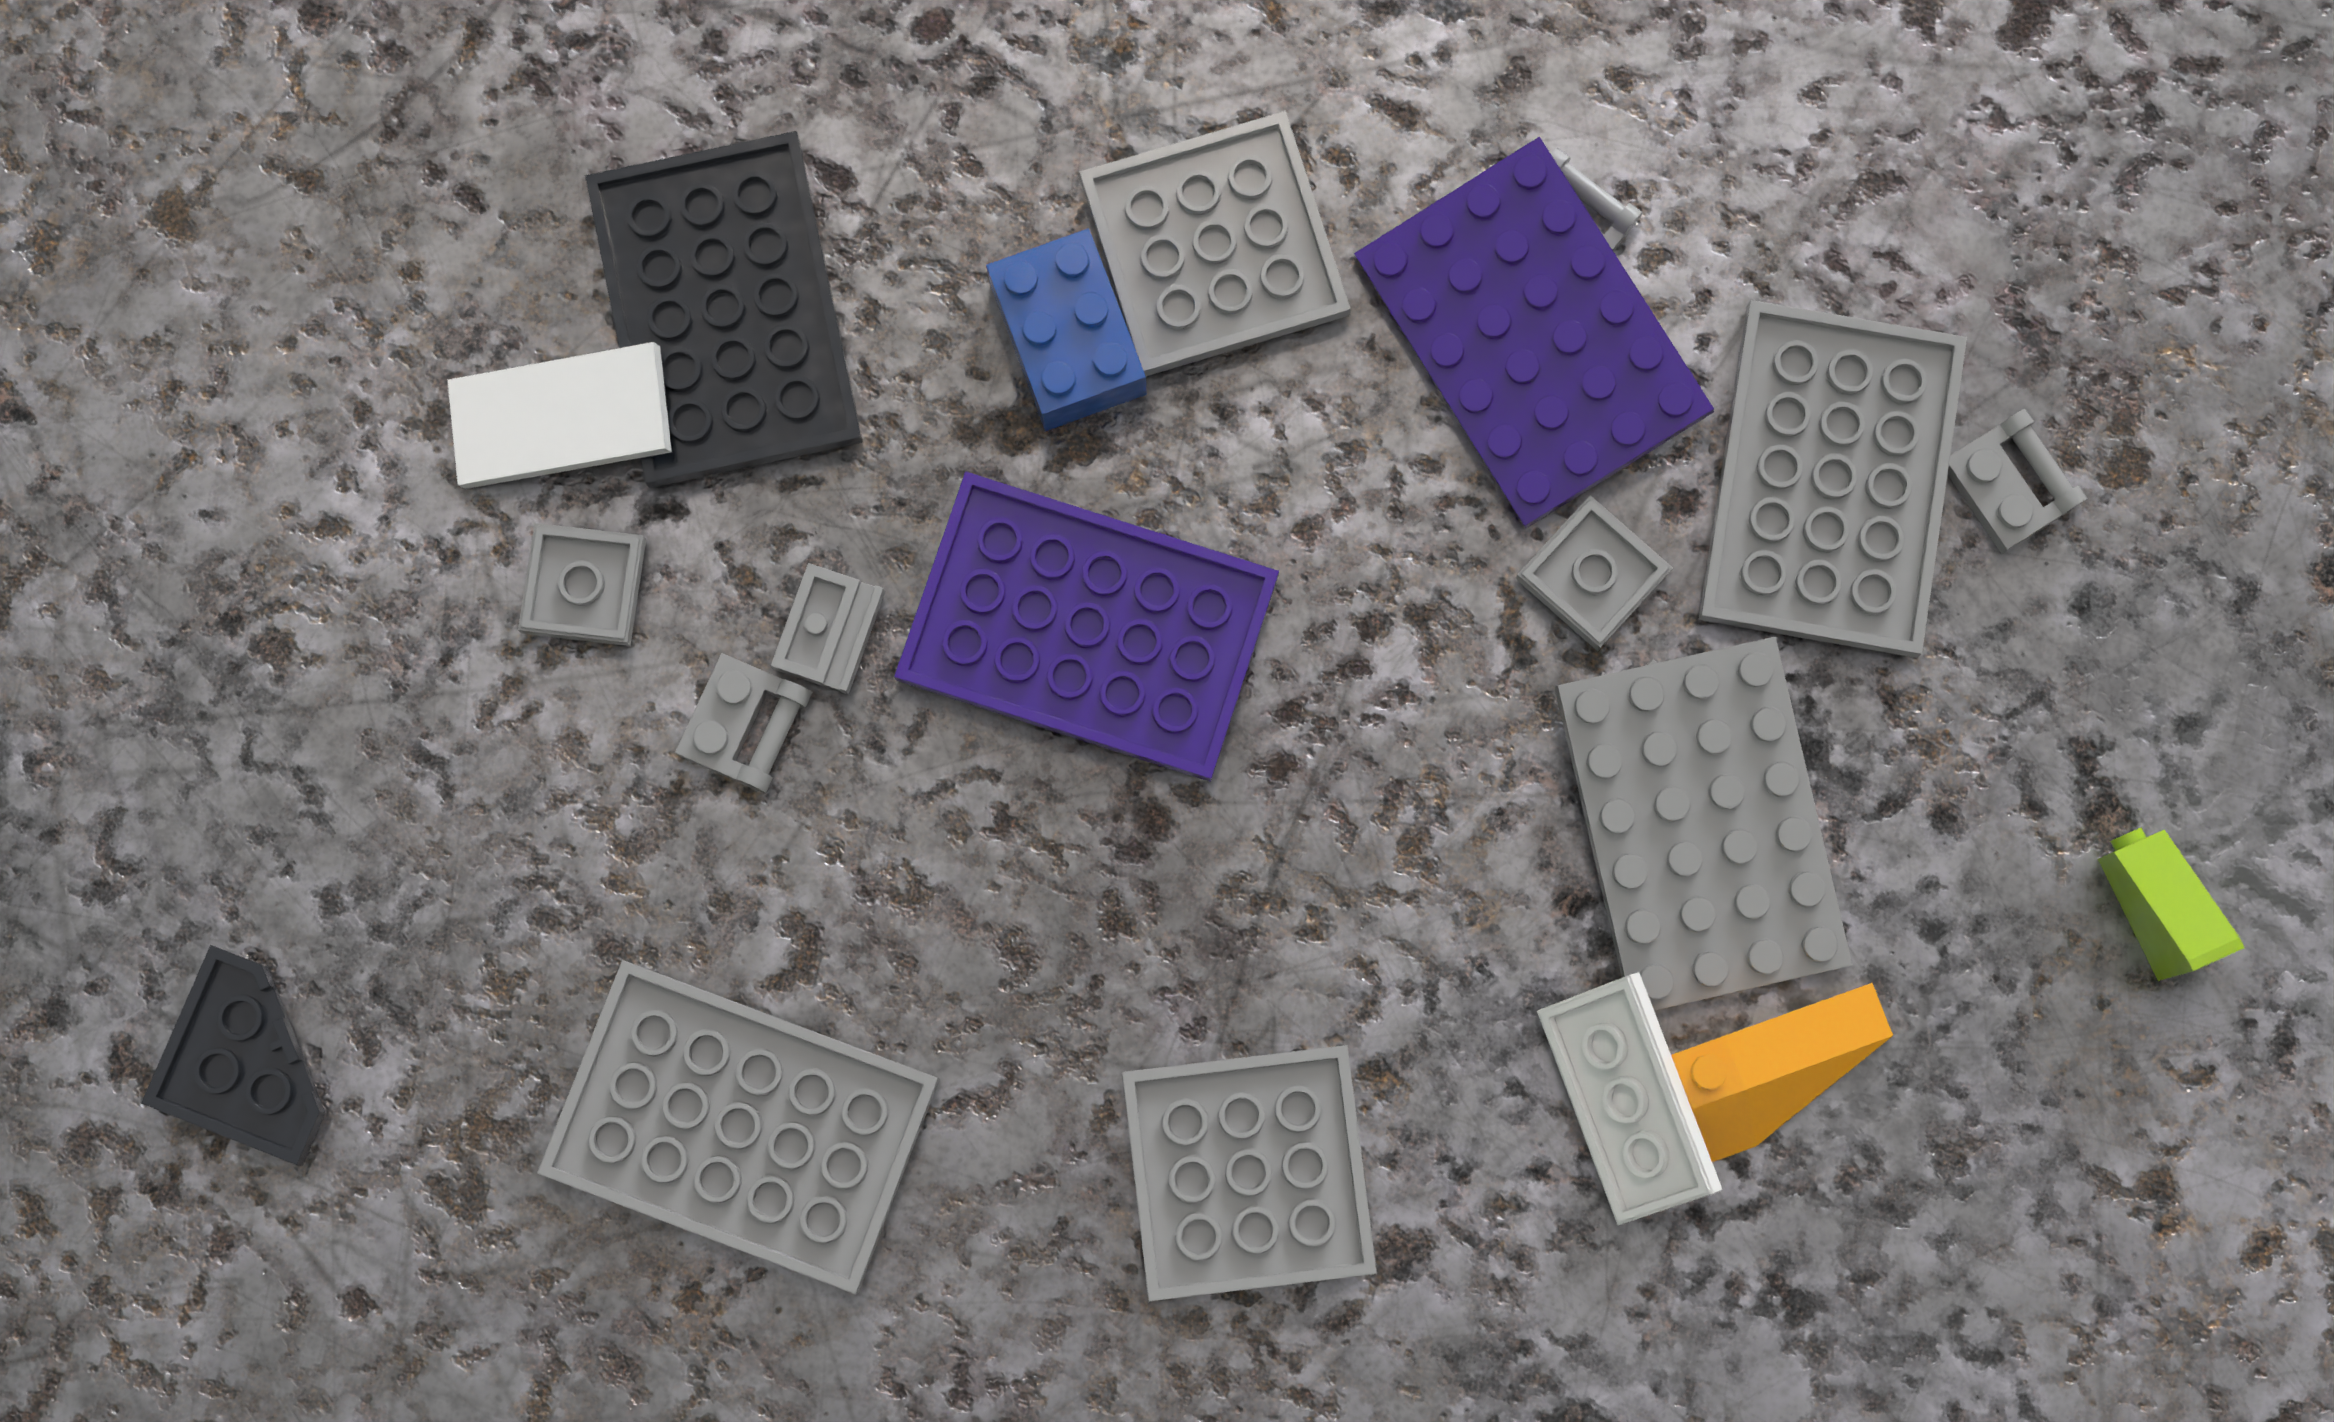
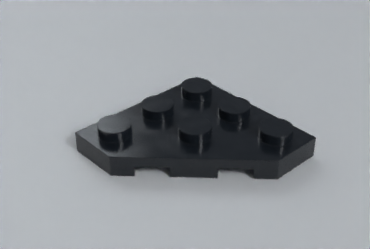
[141,945,326,1166]

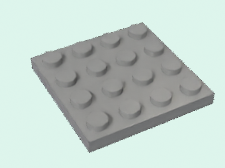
[1079,111,1351,376]
[1122,1045,1377,1301]

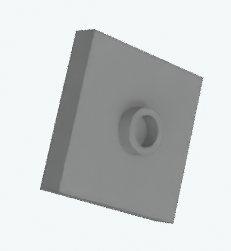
[1515,495,1673,651]
[518,523,646,646]

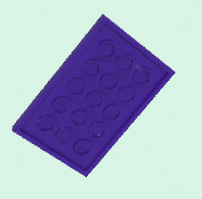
[1354,136,1714,529]
[894,471,1279,782]

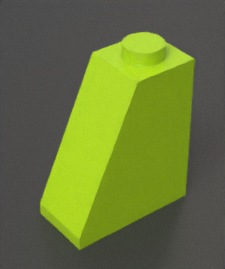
[2098,827,2245,981]

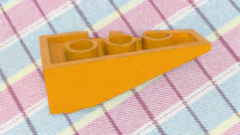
[1671,983,1893,1162]

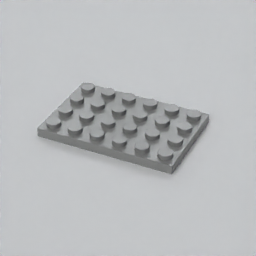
[1698,300,1967,658]
[1555,636,1852,1011]
[537,960,939,1294]

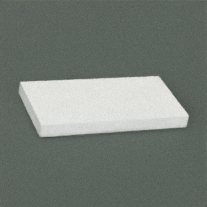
[447,342,672,489]
[1537,972,1723,1225]

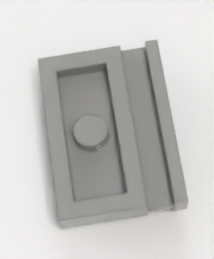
[771,563,885,695]

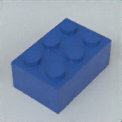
[986,228,1147,431]

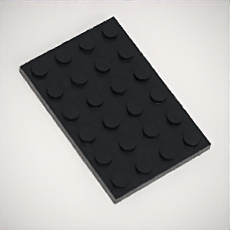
[585,131,863,488]

